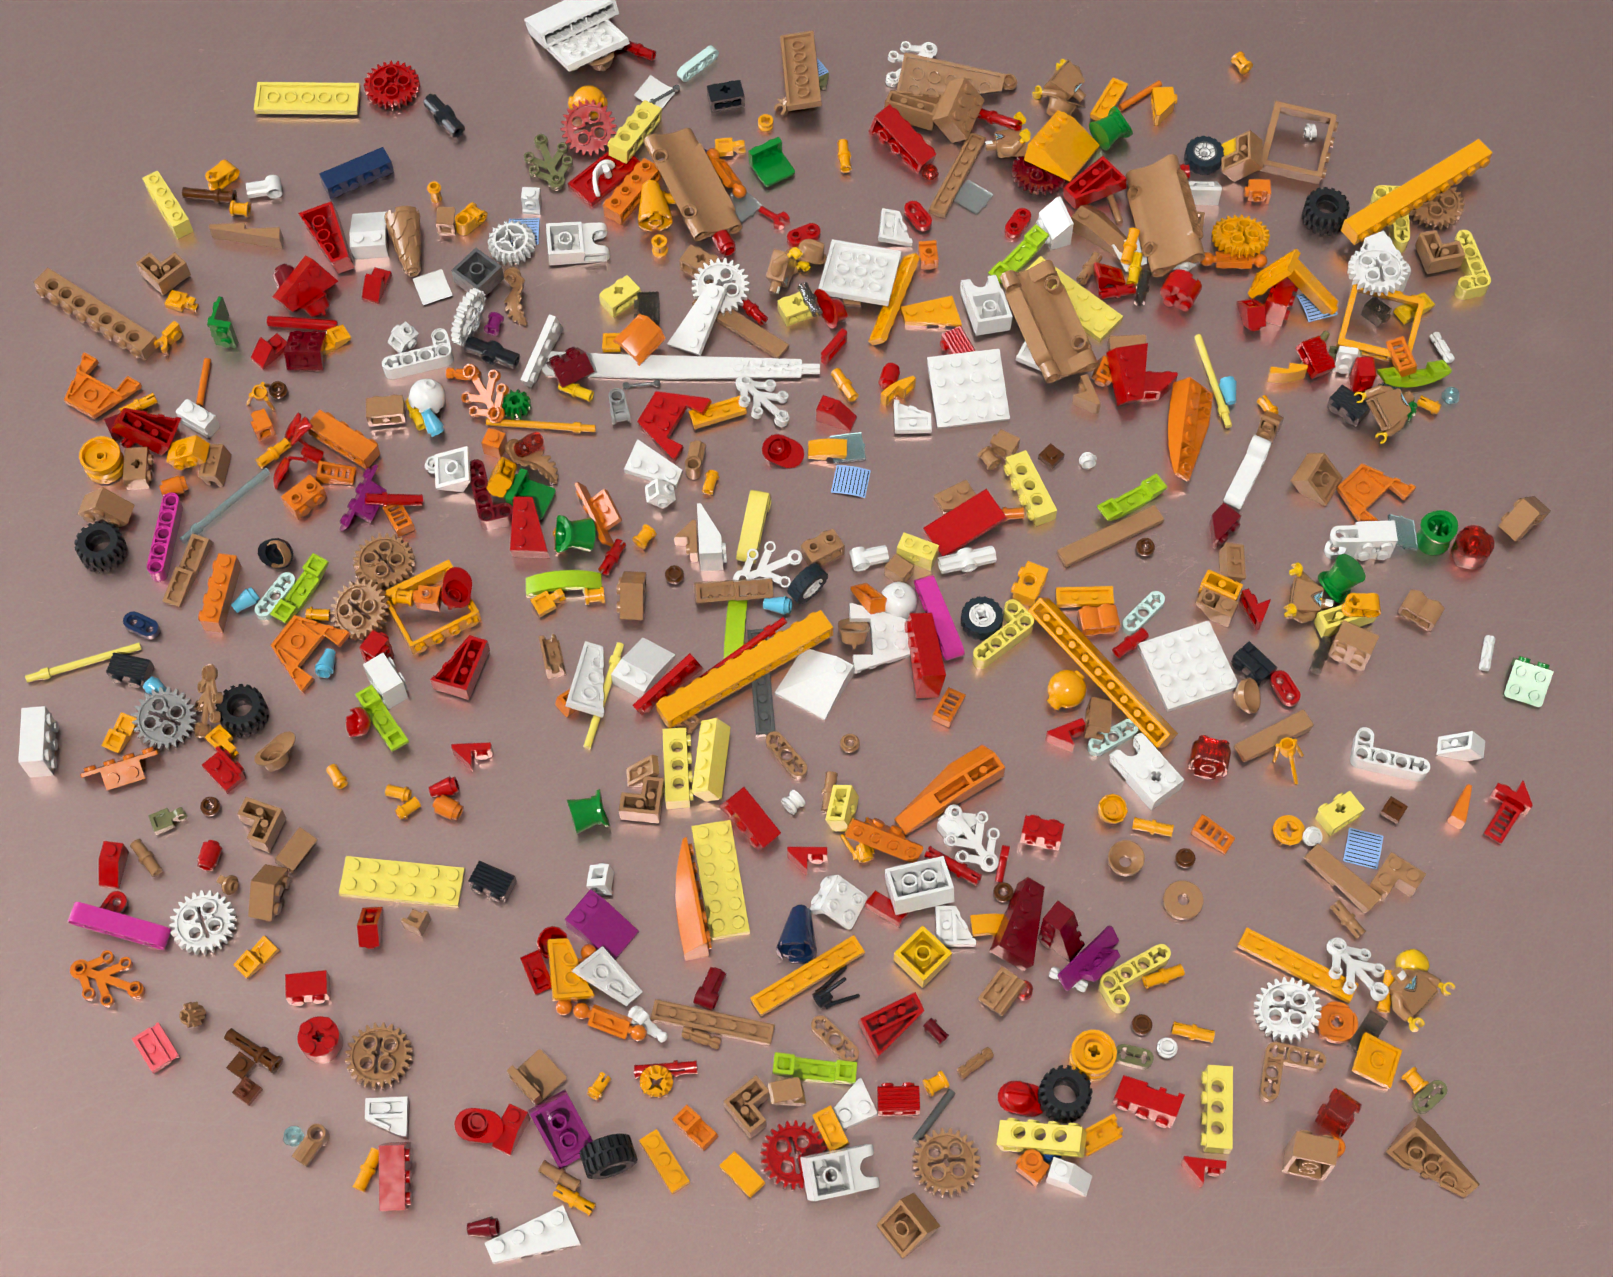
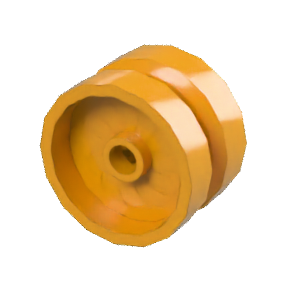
[79,436,124,484]
[1069,1029,1117,1082]

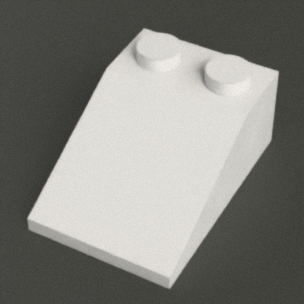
[350,211,389,260]
[697,503,727,571]
[611,638,676,698]

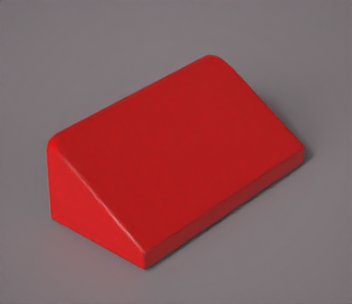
[865,890,909,927]

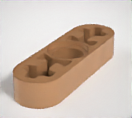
[766,731,807,780]
[811,1015,859,1062]

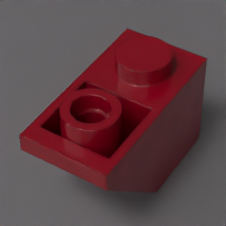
[1209,503,1241,549]

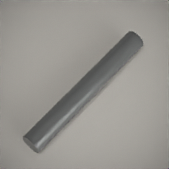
[912,1089,955,1143]

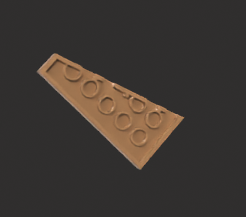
[897,53,1005,96]

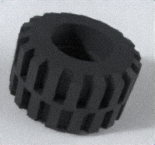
[1302,187,1350,236]
[74,521,128,573]
[215,684,269,738]
[1037,1065,1093,1123]
[579,1133,638,1179]

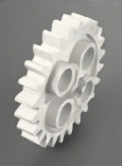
[1347,244,1408,296]
[692,258,750,316]
[451,288,486,346]
[169,890,237,955]
[1254,977,1322,1044]

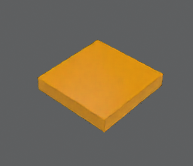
[1352,1032,1402,1089]

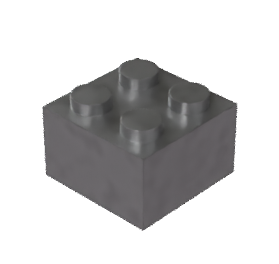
[451,248,504,296]

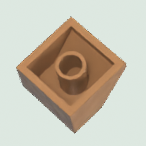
[1291,453,1343,506]
[876,1193,941,1258]

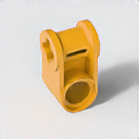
[205,159,240,190]
[455,202,488,236]
[1341,593,1381,618]

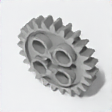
[132,687,197,750]

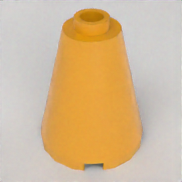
[638,180,673,231]

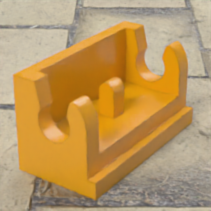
[1084,1114,1123,1157]

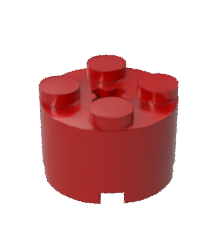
[1160,269,1202,312]
[297,1016,343,1064]

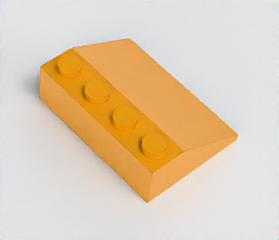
[1024,110,1100,182]

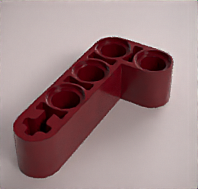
[470,459,513,530]

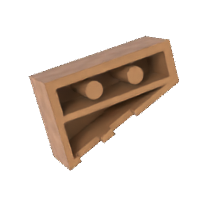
[884,90,944,131]

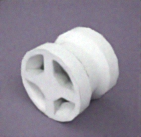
[781,790,806,815]

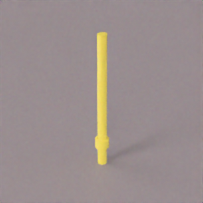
[1195,334,1232,428]
[25,642,142,683]
[583,642,624,749]

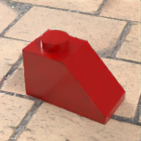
[1237,298,1266,331]
[816,395,857,432]
[99,841,129,889]
[357,907,383,949]
[492,1103,531,1156]

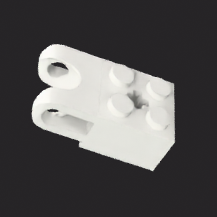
[546,221,610,265]
[960,275,1013,336]
[1324,520,1398,561]
[1110,733,1184,811]
[800,1144,880,1201]

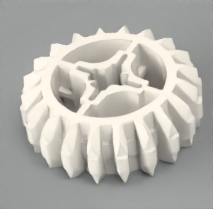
[488,220,536,266]

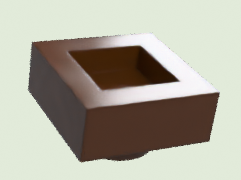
[1038,443,1065,469]
[1380,796,1408,824]
[226,1051,257,1080]

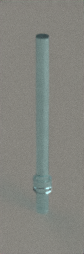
[179,468,270,544]

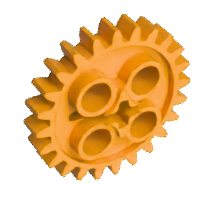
[1211,214,1270,258]

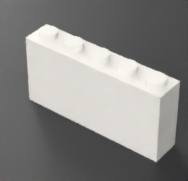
[524,0,619,49]

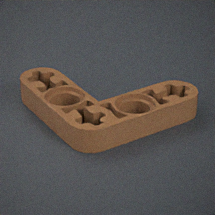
[1259,1042,1326,1102]

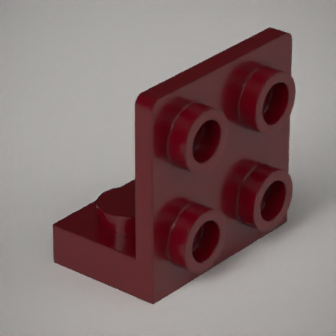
[284,331,326,370]

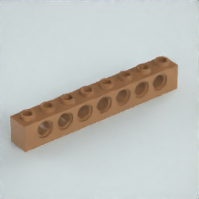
[33,267,157,361]

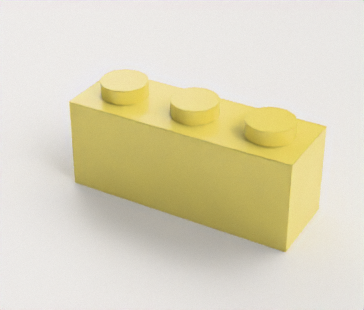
[1314,605,1376,639]

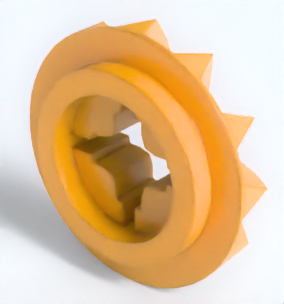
[1272,815,1305,846]
[640,1065,673,1098]

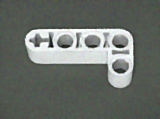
[382,328,454,379]
[1223,434,1272,510]
[1350,727,1430,782]

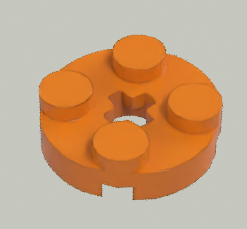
[1316,1001,1358,1044]

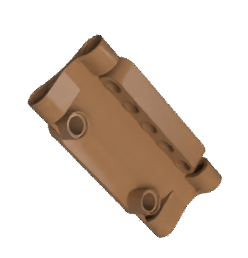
[643,128,743,241]
[1125,154,1205,278]
[1000,260,1099,383]

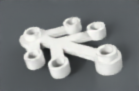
[885,41,937,87]
[735,375,790,427]
[733,541,802,588]
[944,804,1000,872]
[1326,937,1389,1001]

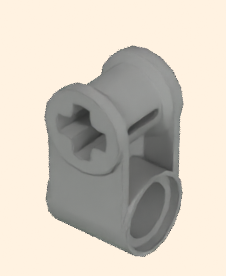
[609,388,631,425]

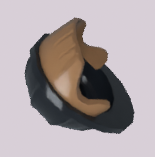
[258,538,294,569]

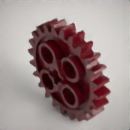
[1012,156,1067,195]

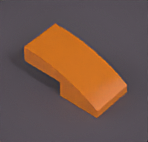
[672,1105,719,1151]

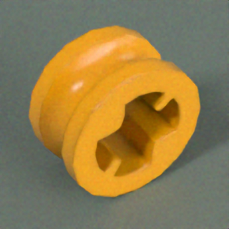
[758,114,773,132]

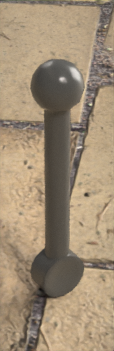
[649,85,680,105]
[622,380,661,390]

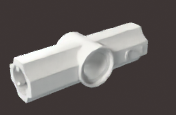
[937,546,997,574]

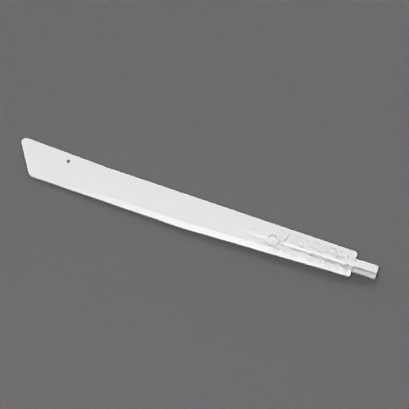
[531,351,820,379]

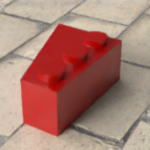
[1063,156,1127,209]
[510,497,550,558]
[430,635,490,700]
[719,787,781,850]
[1112,1075,1185,1128]

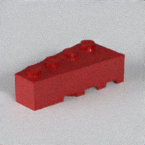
[868,104,936,173]
[298,201,355,274]
[905,613,946,698]

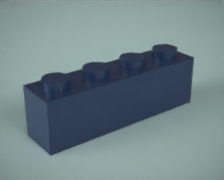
[319,147,394,199]

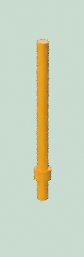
[486,418,596,433]

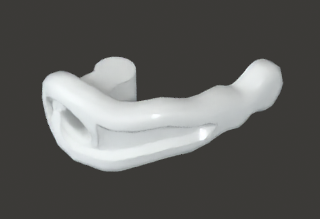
[593,160,615,197]
[628,1006,668,1042]

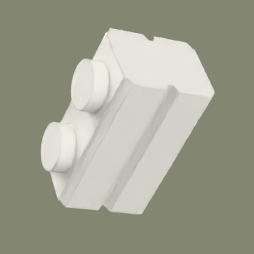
[176,399,220,439]

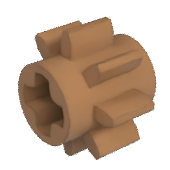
[179,1001,206,1028]

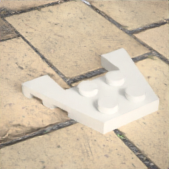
[849,603,910,674]

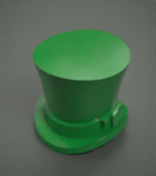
[1089,106,1133,151]
[1415,510,1458,555]
[555,515,595,553]
[1318,554,1366,603]
[567,789,611,835]

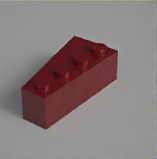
[989,877,1045,971]

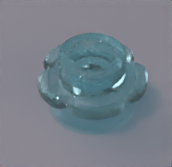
[1441,387,1460,404]
[283,1126,304,1147]

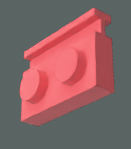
[132,1022,180,1074]

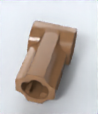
[685,440,706,480]
[292,1124,330,1167]

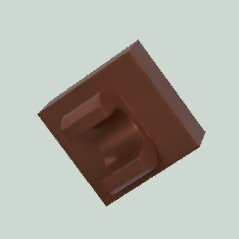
[232,1076,263,1106]

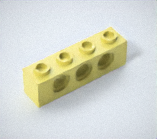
[608,100,662,164]
[142,170,194,239]
[1003,450,1057,527]
[663,728,694,809]
[1201,1065,1233,1154]
[997,1118,1087,1158]

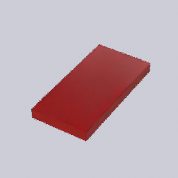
[568,151,641,207]
[923,488,1007,556]

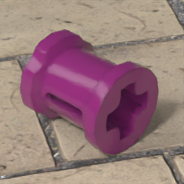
[484,312,504,336]

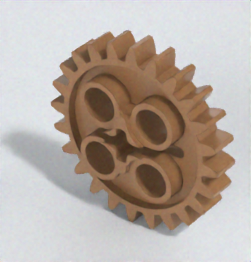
[1409,187,1465,230]
[353,533,415,590]
[330,579,390,641]
[345,1022,413,1090]
[912,1128,981,1198]

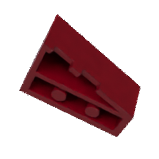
[1038,900,1085,962]

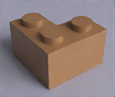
[1222,130,1263,182]
[1415,230,1465,274]
[136,252,191,296]
[77,487,135,528]
[1499,496,1551,541]
[616,571,646,620]
[619,776,665,823]
[237,797,286,853]
[1369,852,1426,902]
[248,864,290,921]
[724,1075,770,1139]

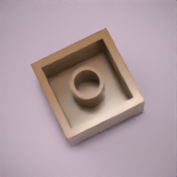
[1328,620,1380,671]

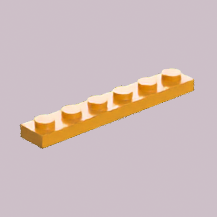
[868,253,920,345]
[1237,927,1359,1004]
[750,935,865,1017]

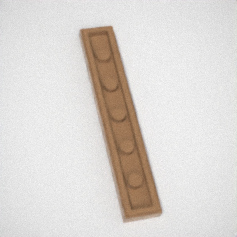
[929,132,986,219]
[692,299,789,358]
[1057,505,1164,568]
[650,999,775,1046]

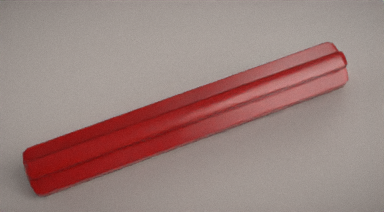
[267,316,338,330]

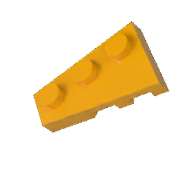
[900,296,962,328]
[547,938,595,1001]

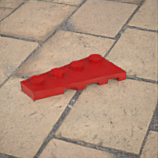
[632,653,704,715]

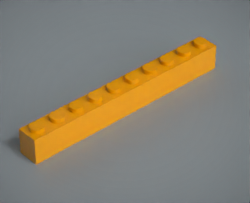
[1341,139,1493,245]
[1028,597,1178,748]
[656,610,833,729]

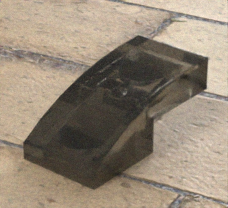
[1347,1010,1388,1053]

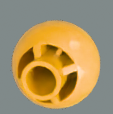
[568,85,608,120]
[1046,670,1086,711]

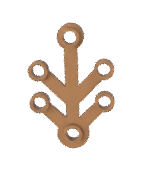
[194,664,223,738]

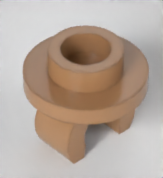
[774,97,788,116]
[216,875,239,895]

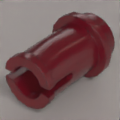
[923,1018,949,1044]

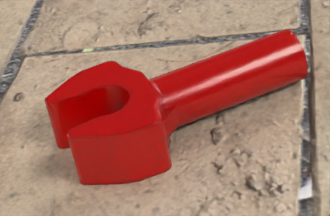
[758,206,790,230]
[995,845,1010,883]

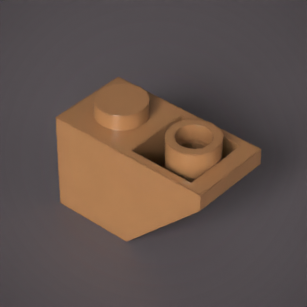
[1256,410,1284,444]
[1196,587,1239,627]

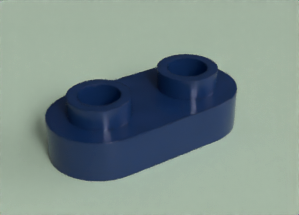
[123,611,160,639]

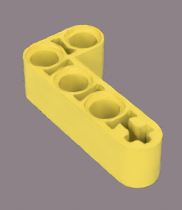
[1370,185,1410,253]
[1454,230,1491,300]
[736,489,772,564]
[972,599,1034,669]
[1098,944,1171,1014]

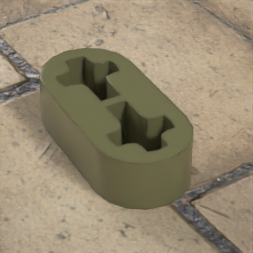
[1116,1044,1154,1070]
[1412,1080,1447,1114]

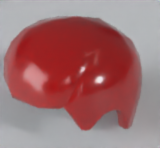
[346,707,371,737]
[537,926,567,959]

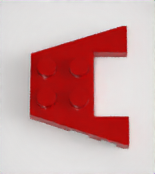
[637,391,712,462]

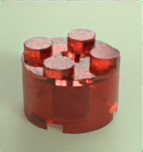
[1451,525,1495,569]
[1188,735,1231,780]
[1315,1088,1362,1139]

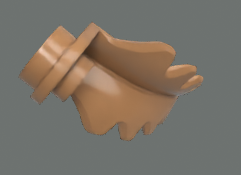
[504,267,528,326]
[505,439,559,484]

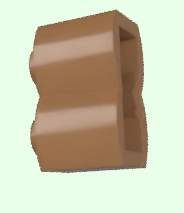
[1398,589,1445,631]

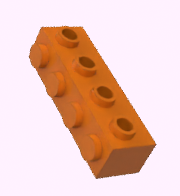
[603,158,662,225]
[308,410,380,469]
[198,553,241,633]

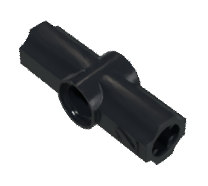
[423,94,465,138]
[464,336,520,369]

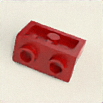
[202,746,246,794]

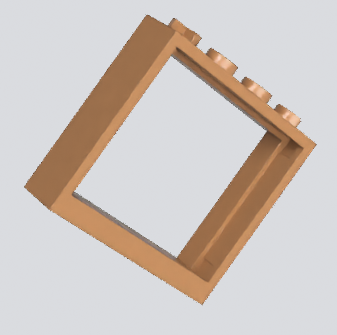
[1259,101,1339,185]

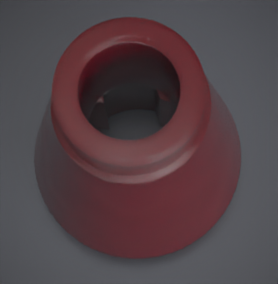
[467,1216,500,1238]

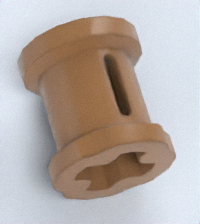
[977,446,1001,471]

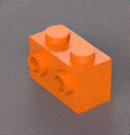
[281,474,327,520]

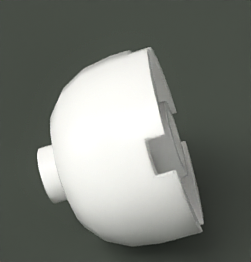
[408,379,445,414]
[881,582,918,619]

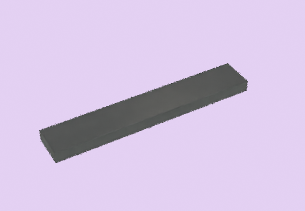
[747,629,775,738]

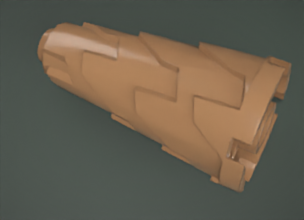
[384,206,421,277]

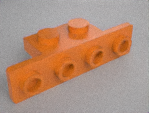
[574,482,622,547]
[80,747,160,791]
[845,817,923,863]

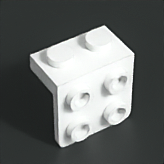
[810,875,867,929]

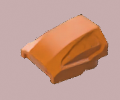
[613,314,666,366]

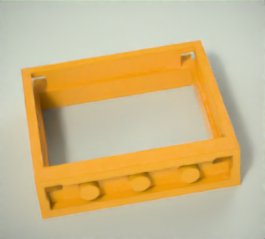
[1336,284,1425,363]
[384,559,482,655]

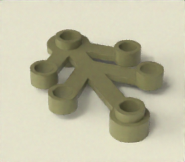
[524,134,573,190]

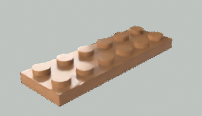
[780,30,822,111]

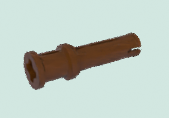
[182,187,237,204]
[224,1028,283,1073]

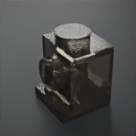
[1361,296,1392,327]

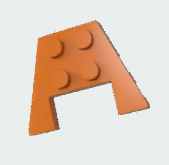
[64,352,142,419]
[1336,463,1416,522]
[271,615,351,693]

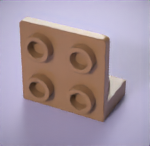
[506,1049,567,1106]

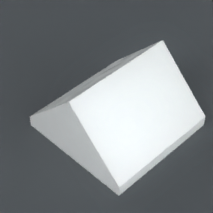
[1189,181,1222,205]
[434,446,471,492]

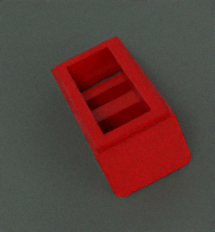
[1483,800,1522,844]

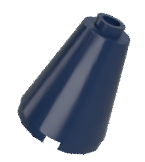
[776,905,817,964]

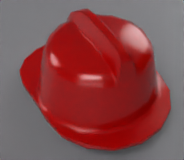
[814,289,848,328]
[300,292,330,317]
[762,434,804,468]
[440,567,472,610]
[998,1081,1043,1117]
[454,1108,504,1143]

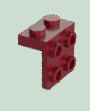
[546,347,595,388]

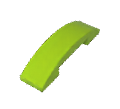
[988,224,1049,284]
[1377,360,1452,388]
[1097,473,1167,521]
[270,553,329,624]
[526,570,602,597]
[723,600,748,659]
[355,684,409,752]
[772,1052,857,1084]

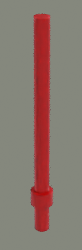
[689,617,787,684]

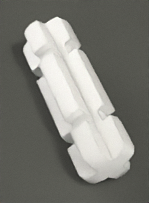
[1430,332,1455,364]
[1479,635,1495,671]
[1049,966,1088,992]

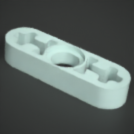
[677,45,719,82]
[255,572,296,620]
[1122,591,1165,635]
[1087,719,1139,756]

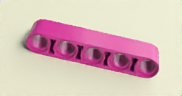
[147,493,183,582]
[914,575,965,661]
[68,902,172,950]

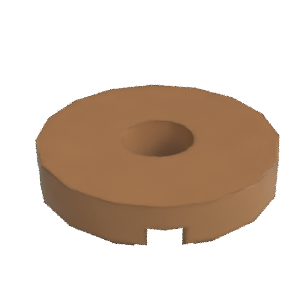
[1163,881,1204,921]

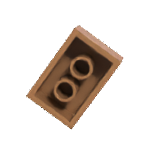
[932,77,985,143]
[1282,1130,1339,1181]

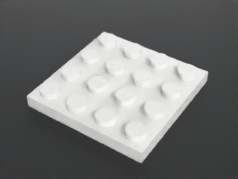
[546,19,630,71]
[818,239,902,306]
[927,349,1010,429]
[1137,620,1238,712]

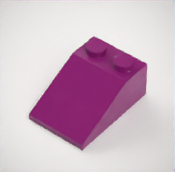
[565,889,639,960]
[528,1089,593,1169]

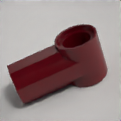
[693,967,727,1011]

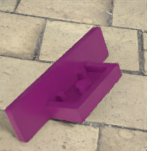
[339,464,387,531]
[1058,926,1121,991]

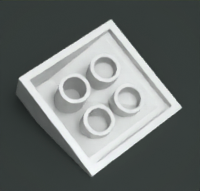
[775,649,854,721]

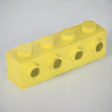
[692,718,731,802]

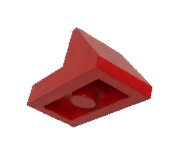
[1094,262,1126,289]
[362,267,392,304]
[251,333,287,370]
[1239,588,1271,631]
[1045,718,1086,752]
[451,742,493,772]
[1490,780,1533,815]
[787,847,827,876]
[520,950,551,995]
[1181,1156,1227,1188]

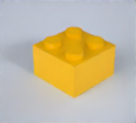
[893,925,952,988]

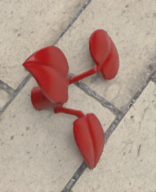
[273,412,324,490]

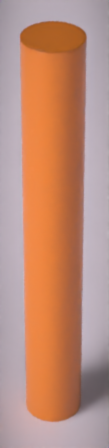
[1118,80,1162,111]
[196,358,211,408]

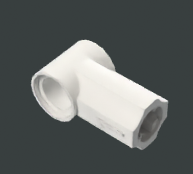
[246,175,282,199]
[849,545,889,571]

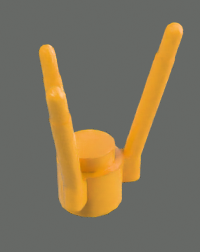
[246,382,275,411]
[1272,737,1304,784]
[840,817,875,863]

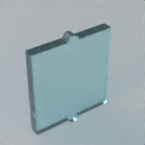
[954,180,993,215]
[730,192,763,224]
[829,432,866,464]
[1388,514,1418,551]

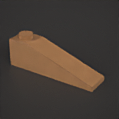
[1071,204,1127,257]
[1386,1115,1480,1198]

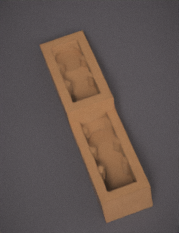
[209,223,283,249]
[162,534,214,608]
[694,578,773,603]
[1234,709,1314,762]
[1304,844,1382,914]

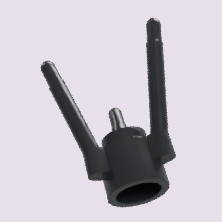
[812,965,860,1009]

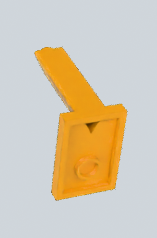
[1248,248,1338,315]

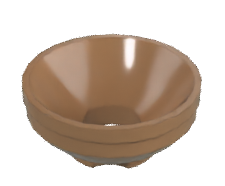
[1234,678,1261,713]
[1108,840,1145,876]

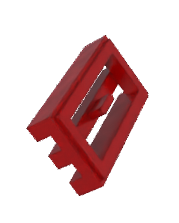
[821,328,847,365]

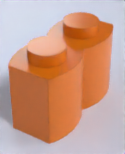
[1077,603,1120,636]

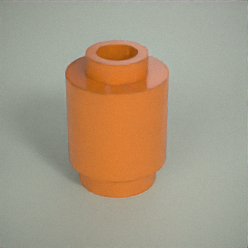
[159,475,189,496]
[432,795,464,820]

